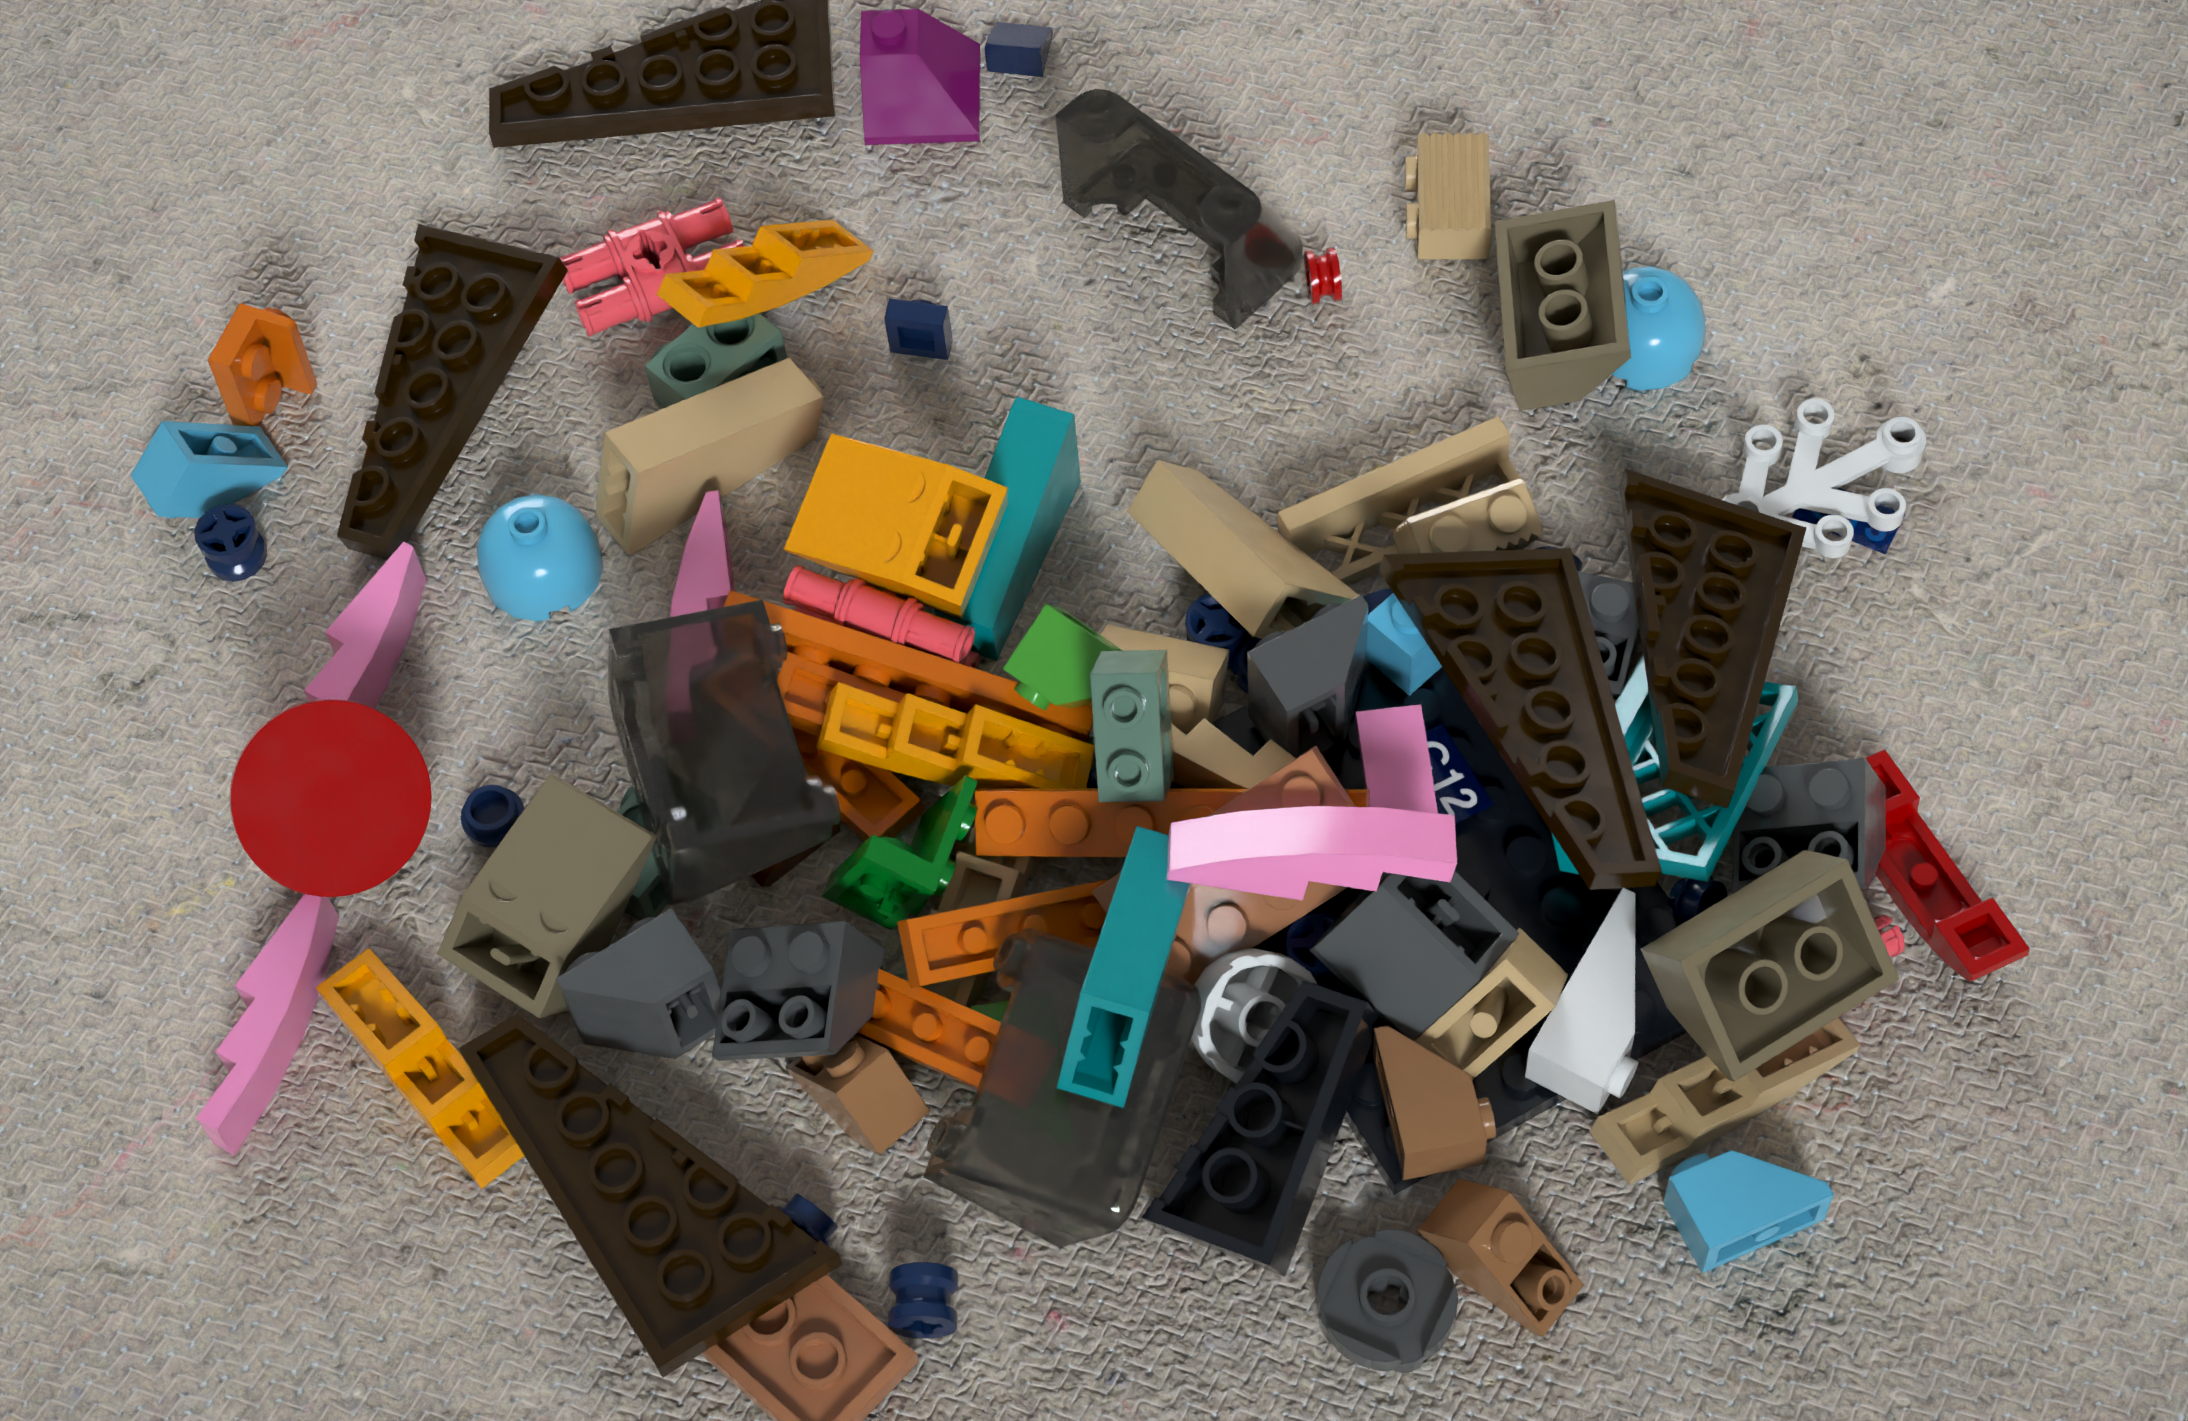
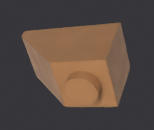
[1373,1026,1496,1180]

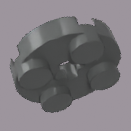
[1317,1229,1458,1373]

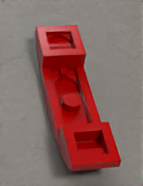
[1866,749,2030,982]

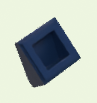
[985,22,1053,77]

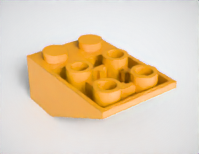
[784,433,1008,619]

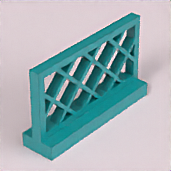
[1552,654,1798,882]

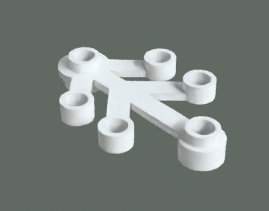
[1722,398,1926,558]

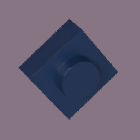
[884,298,953,360]

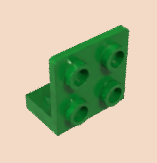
[821,775,978,930]

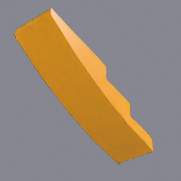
[656,220,874,328]
[817,682,1095,790]
[315,948,524,1189]

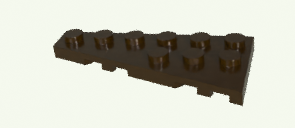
[489,0,835,148]
[337,224,568,560]
[1619,468,1806,808]
[1379,548,1662,890]
[458,1014,842,1378]

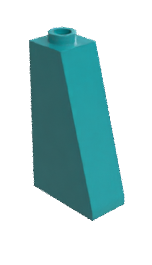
[934,396,1081,661]
[1057,826,1191,1108]

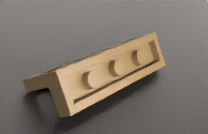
[1278,416,1532,586]

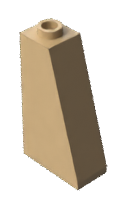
[595,357,824,555]
[1127,460,1360,639]

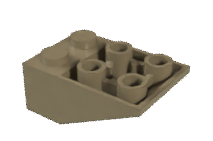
[437,775,657,1018]

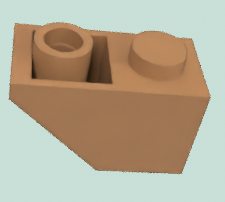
[785,1035,930,1155]
[1417,1178,1584,1337]

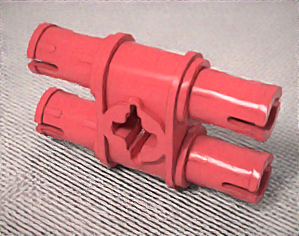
[559,197,744,337]
[783,565,980,669]

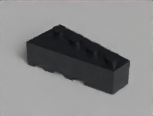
[1141,980,1381,1276]

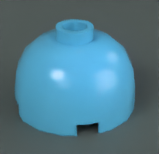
[1607,266,1706,390]
[476,494,604,621]

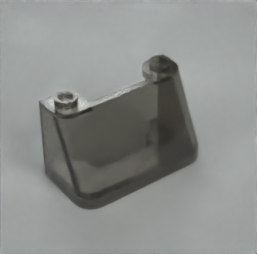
[1056,89,1303,330]
[608,600,841,905]
[923,928,1201,1248]

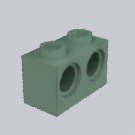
[644,313,787,408]
[1090,650,1175,802]

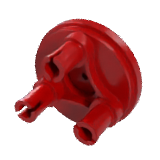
[229,699,432,897]

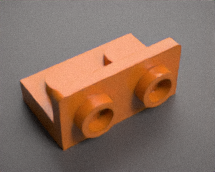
[207,303,317,426]

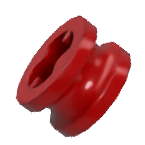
[1304,247,1342,305]

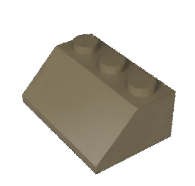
[1494,200,1631,411]
[1641,850,1899,1082]

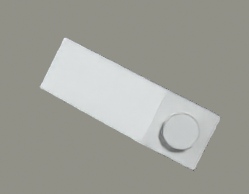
[1525,888,1638,1114]

